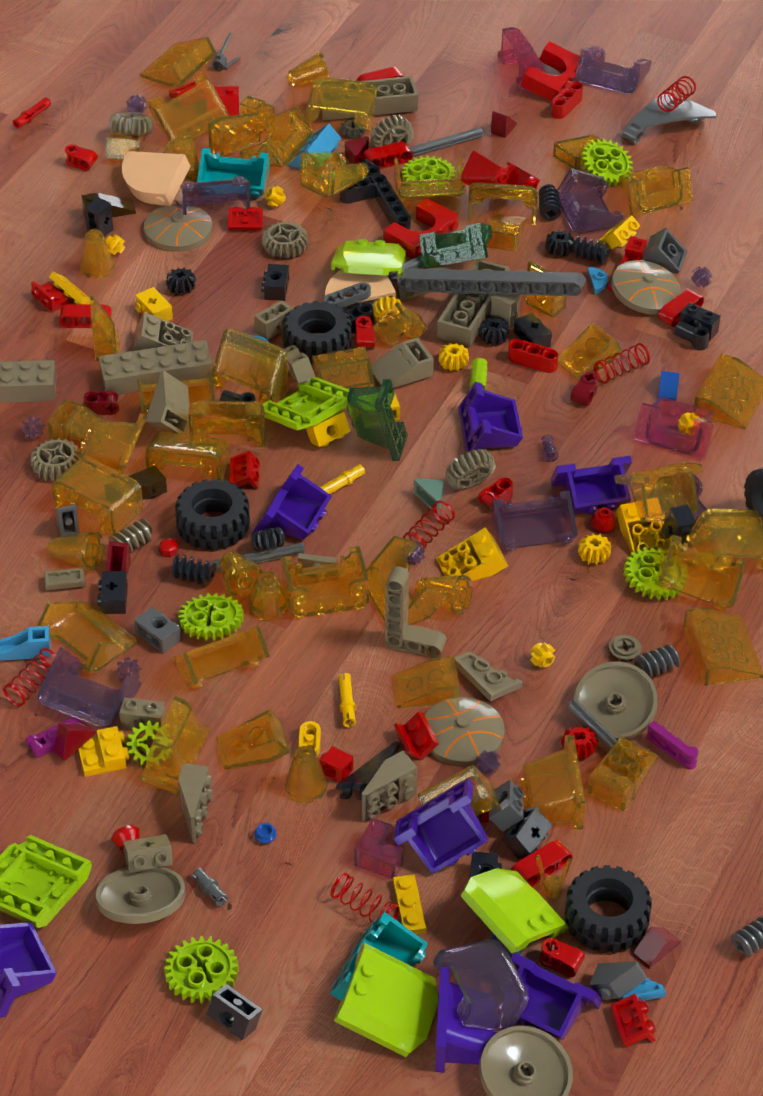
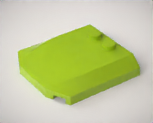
[331,239,406,276]
[256,377,353,431]
[0,835,92,928]
[461,868,568,954]
[334,943,439,1057]

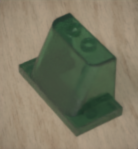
[419,223,492,269]
[347,379,408,461]

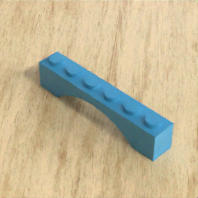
[0,626,51,661]

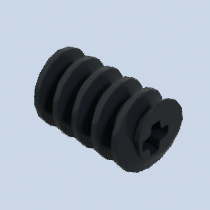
[538,184,561,220]
[572,235,610,264]
[172,554,217,586]

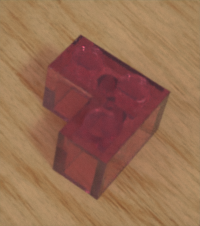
[354,818,404,879]

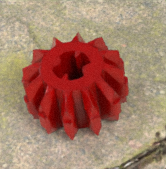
[561,725,597,760]

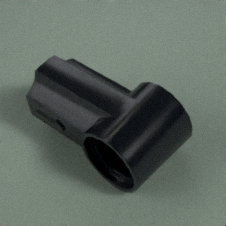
[674,321,709,350]
[220,390,256,417]

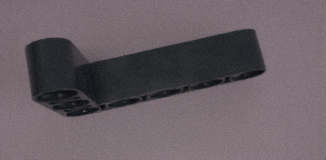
[340,174,411,230]

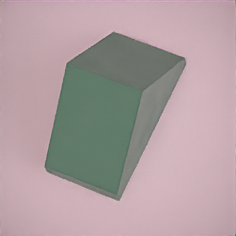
[414,478,444,514]

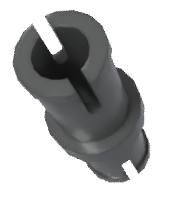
[192,868,228,906]

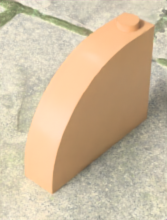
[122,151,191,206]
[325,269,396,316]

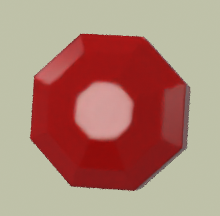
[159,538,178,557]

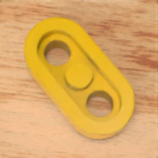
[299,721,321,759]

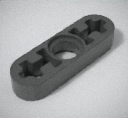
[324,282,371,308]

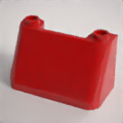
[460,150,540,195]

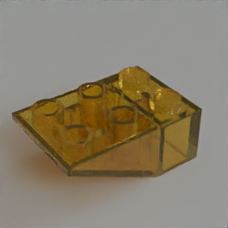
[47,399,116,454]
[587,736,658,812]

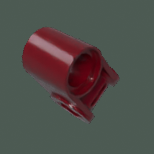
[570,372,598,406]
[83,390,119,416]

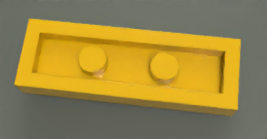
[49,271,94,304]
[393,874,426,935]

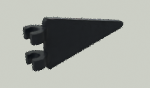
[336,741,399,800]

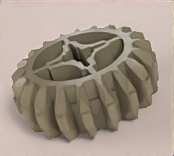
[109,112,154,136]
[370,115,414,148]
[262,221,308,259]
[30,438,82,482]
[445,449,496,490]

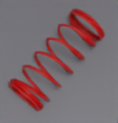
[657,76,696,112]
[594,343,650,384]
[403,500,455,554]
[3,648,61,706]
[331,873,400,923]

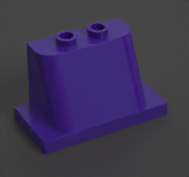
[458,382,523,452]
[550,456,632,514]
[251,464,332,540]
[393,778,487,874]
[0,922,57,1017]
[500,953,603,1040]
[435,967,499,1073]

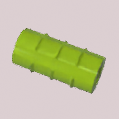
[470,358,488,390]

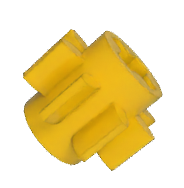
[265,186,286,207]
[105,234,126,255]
[677,413,701,436]
[530,642,555,668]

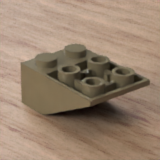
[490,269,524,331]
[133,312,193,351]
[369,337,434,391]
[145,371,191,437]
[362,751,417,823]
[179,763,213,844]

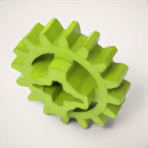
[126,721,173,767]

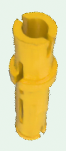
[320,464,365,494]
[338,673,356,727]

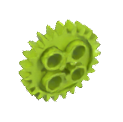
[580,138,633,187]
[402,155,456,195]
[623,546,688,600]
[178,593,244,641]
[164,936,239,1004]

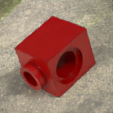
[319,746,354,782]

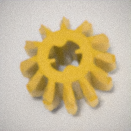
[373,295,403,325]
[439,342,469,372]
[578,533,611,565]

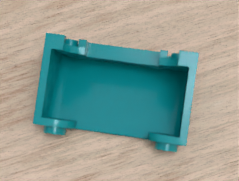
[197,148,271,198]
[329,912,428,1001]

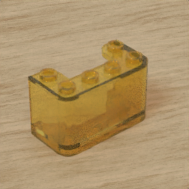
[52,455,143,536]
[281,546,369,618]

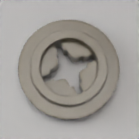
[609,635,642,662]

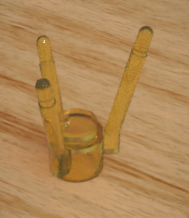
[536,855,572,898]

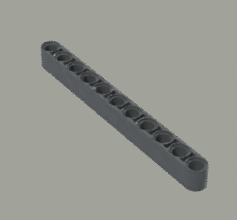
[398,269,586,296]

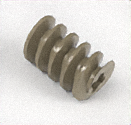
[109,518,152,553]

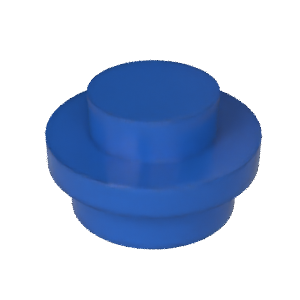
[255,823,277,844]

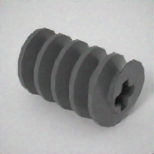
[634,644,680,678]
[731,916,763,958]

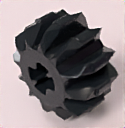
[545,230,574,257]
[166,267,196,295]
[479,317,509,346]
[251,527,285,551]

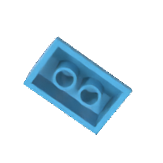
[287,123,341,172]

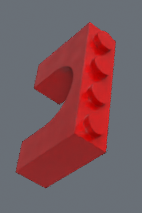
[521,41,583,102]
[383,198,459,259]

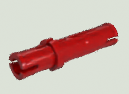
[12,97,51,129]

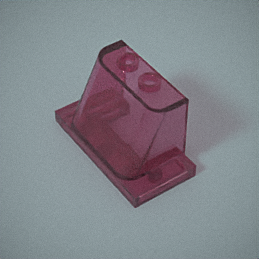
[498,27,548,91]
[633,397,715,459]

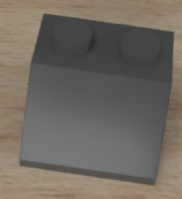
[642,228,688,273]

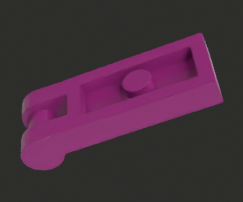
[25,715,82,757]
[647,721,699,770]

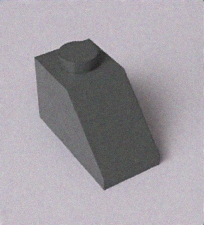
[54,504,80,538]
[590,961,647,1000]

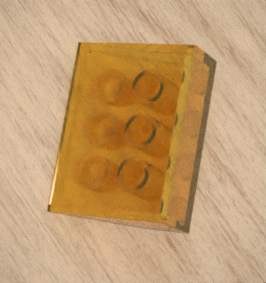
[140,37,216,87]
[693,353,763,430]
[683,607,763,686]

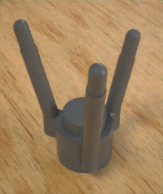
[211,33,240,71]

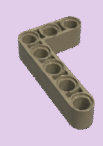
[385,566,447,658]

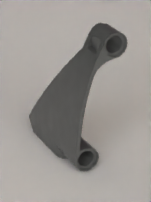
[621,94,716,144]

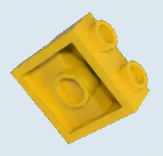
[595,215,640,249]
[78,726,129,777]

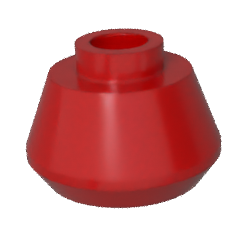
[591,508,617,533]
[111,825,140,850]

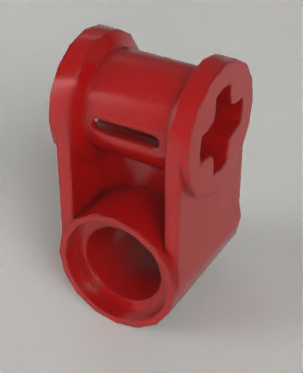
[65,144,98,171]
[355,316,375,349]
[478,477,513,512]
[539,938,585,977]

